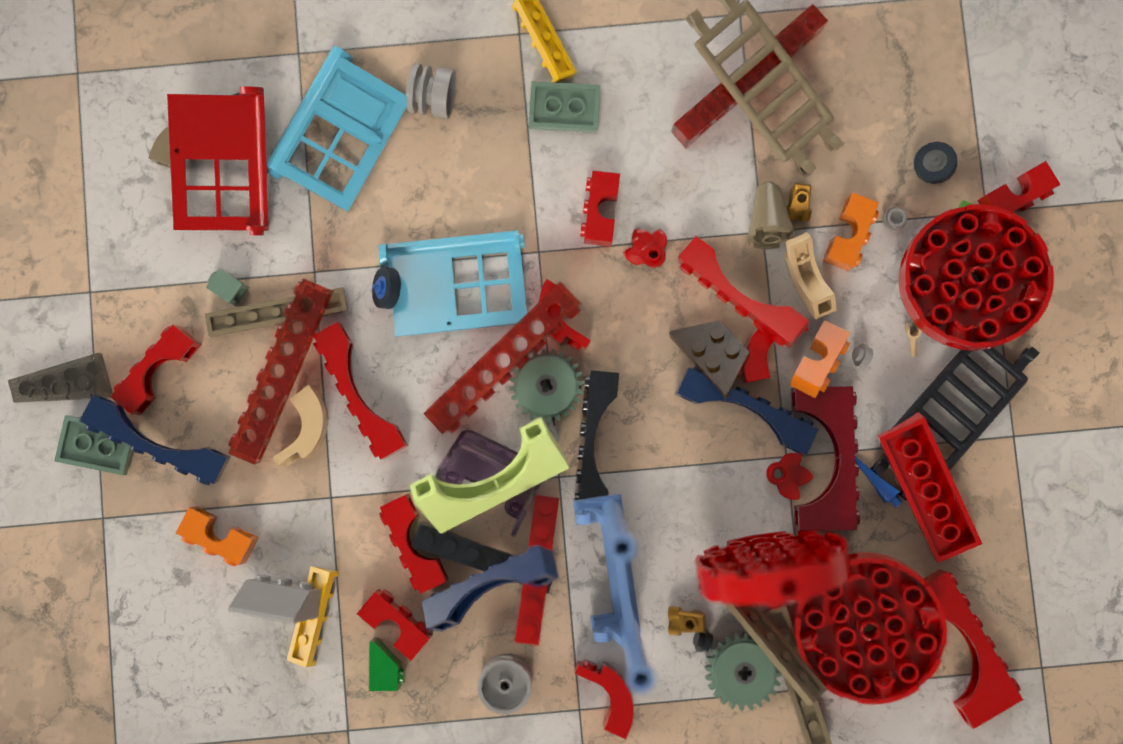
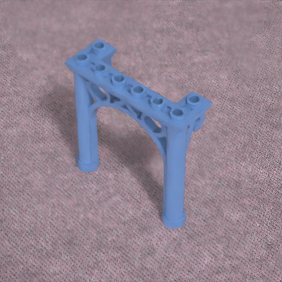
[573,494,655,693]

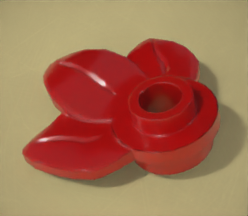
[623,229,668,268]
[766,453,813,500]

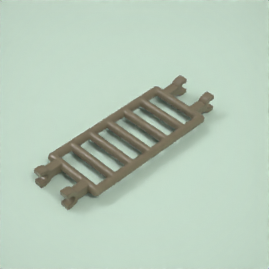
[685,0,844,175]

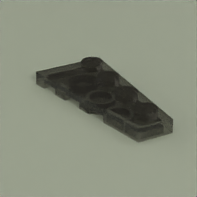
[8,353,113,403]

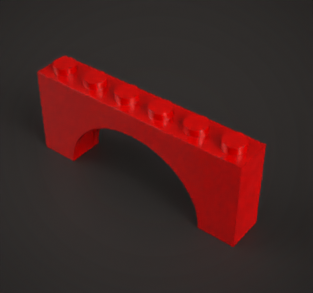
[924,569,1024,729]

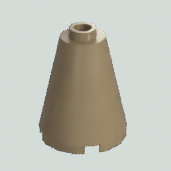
[747,181,795,249]

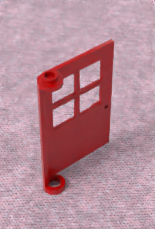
[167,86,269,236]

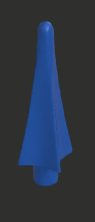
[855,456,903,508]

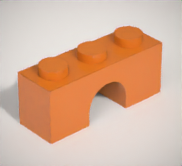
[822,193,879,271]
[790,320,851,398]
[176,506,259,567]

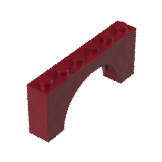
[791,386,860,531]

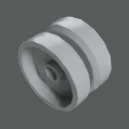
[478,653,532,714]

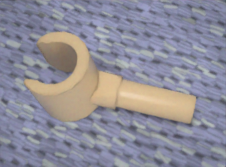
[904,323,922,357]

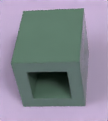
[206,268,249,306]

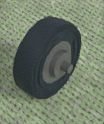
[914,141,958,184]

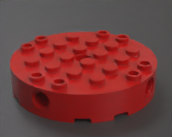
[898,204,1054,351]
[695,531,852,608]
[793,552,948,705]

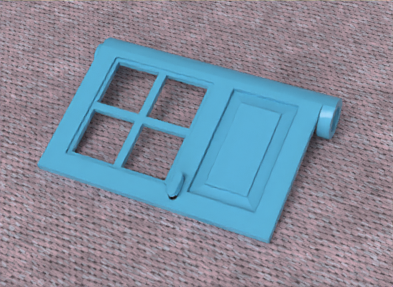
[266,46,407,212]
[378,230,528,337]

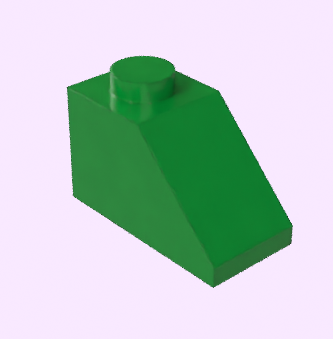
[369,638,406,691]

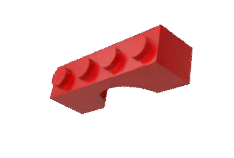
[110,324,202,416]
[379,494,449,594]

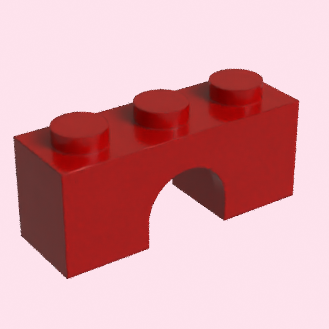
[977,161,1061,212]
[580,170,620,247]
[357,589,433,661]

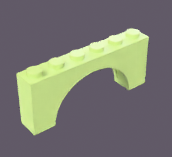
[410,418,569,534]

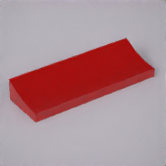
[877,412,983,563]

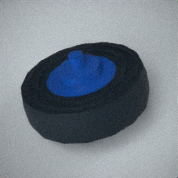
[372,267,401,309]

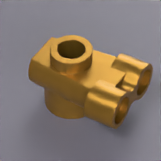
[786,183,812,221]
[668,606,706,636]

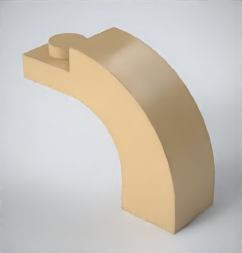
[784,232,837,320]
[273,385,328,466]

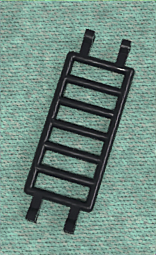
[870,347,1040,501]

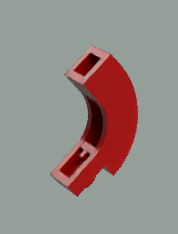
[741,328,809,384]
[574,660,634,740]

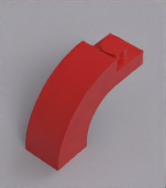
[539,279,591,351]

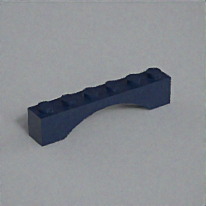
[675,366,819,455]
[79,395,231,485]
[422,545,559,632]

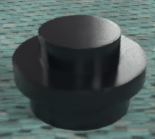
[693,629,714,652]

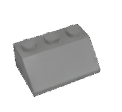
[228,575,322,623]

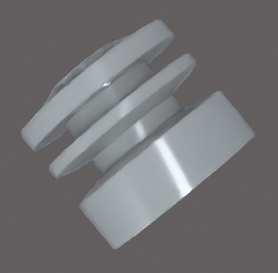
[406,63,456,119]

